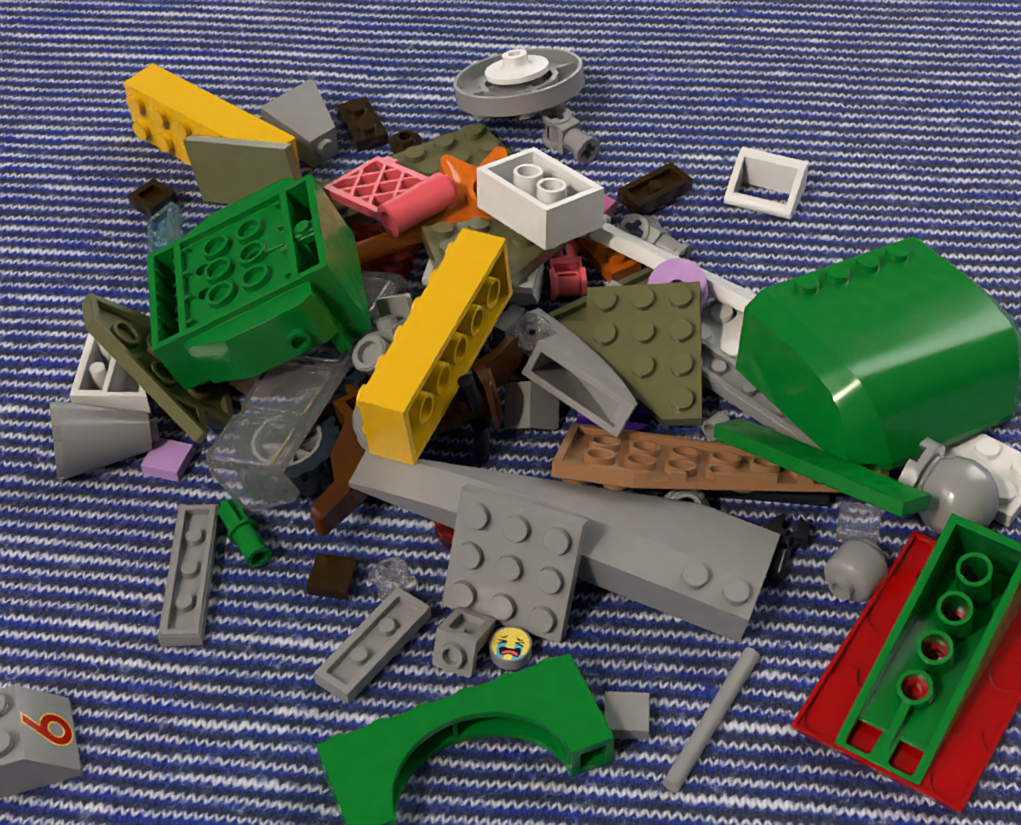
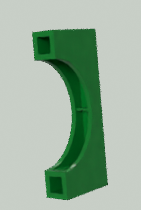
[316,653,614,825]

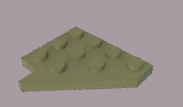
[422,217,569,290]
[560,281,703,426]
[81,292,236,444]

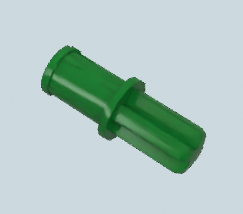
[217,498,272,568]

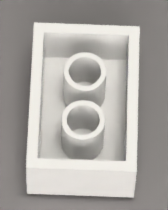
[477,147,604,250]

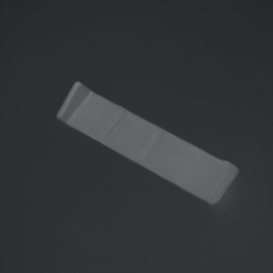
[205,271,415,512]

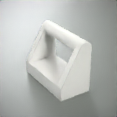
[724,147,809,220]

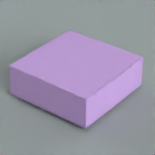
[141,438,195,482]

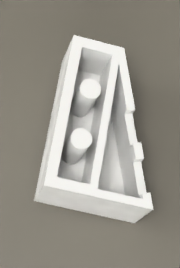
[70,333,153,419]

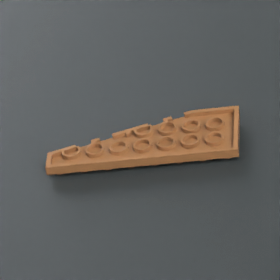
[551,423,889,493]

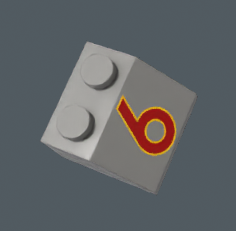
[0,685,83,798]

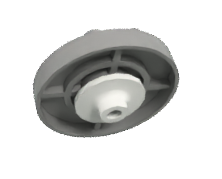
[453,48,585,119]

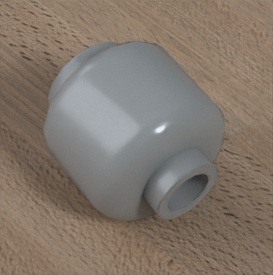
[824,539,888,602]

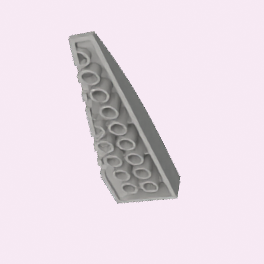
[348,450,781,643]

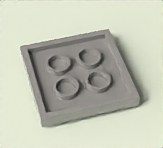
[442,484,588,643]

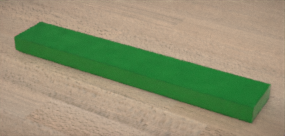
[713,418,931,517]

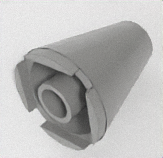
[49,401,159,479]

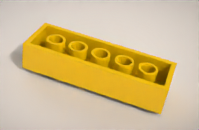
[123,63,300,168]
[356,228,513,466]

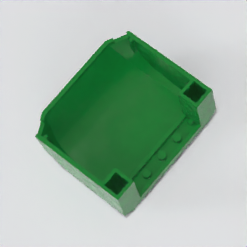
[735,236,1021,470]

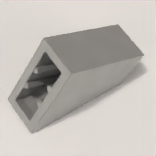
[260,79,339,168]

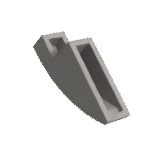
[514,308,638,438]

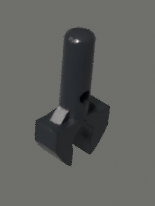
[767,513,810,583]

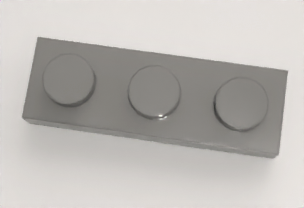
[314,587,431,705]

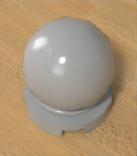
[898,438,999,535]

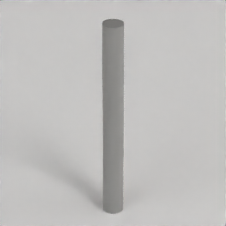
[662,647,760,793]

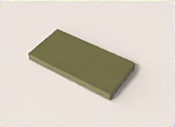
[183,135,302,205]

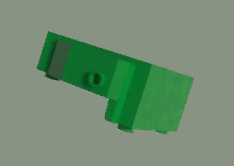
[147,173,373,391]

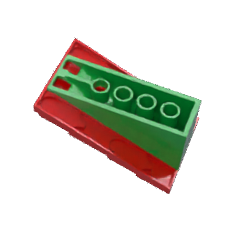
[790,513,1021,815]

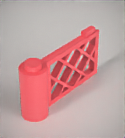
[323,156,457,237]

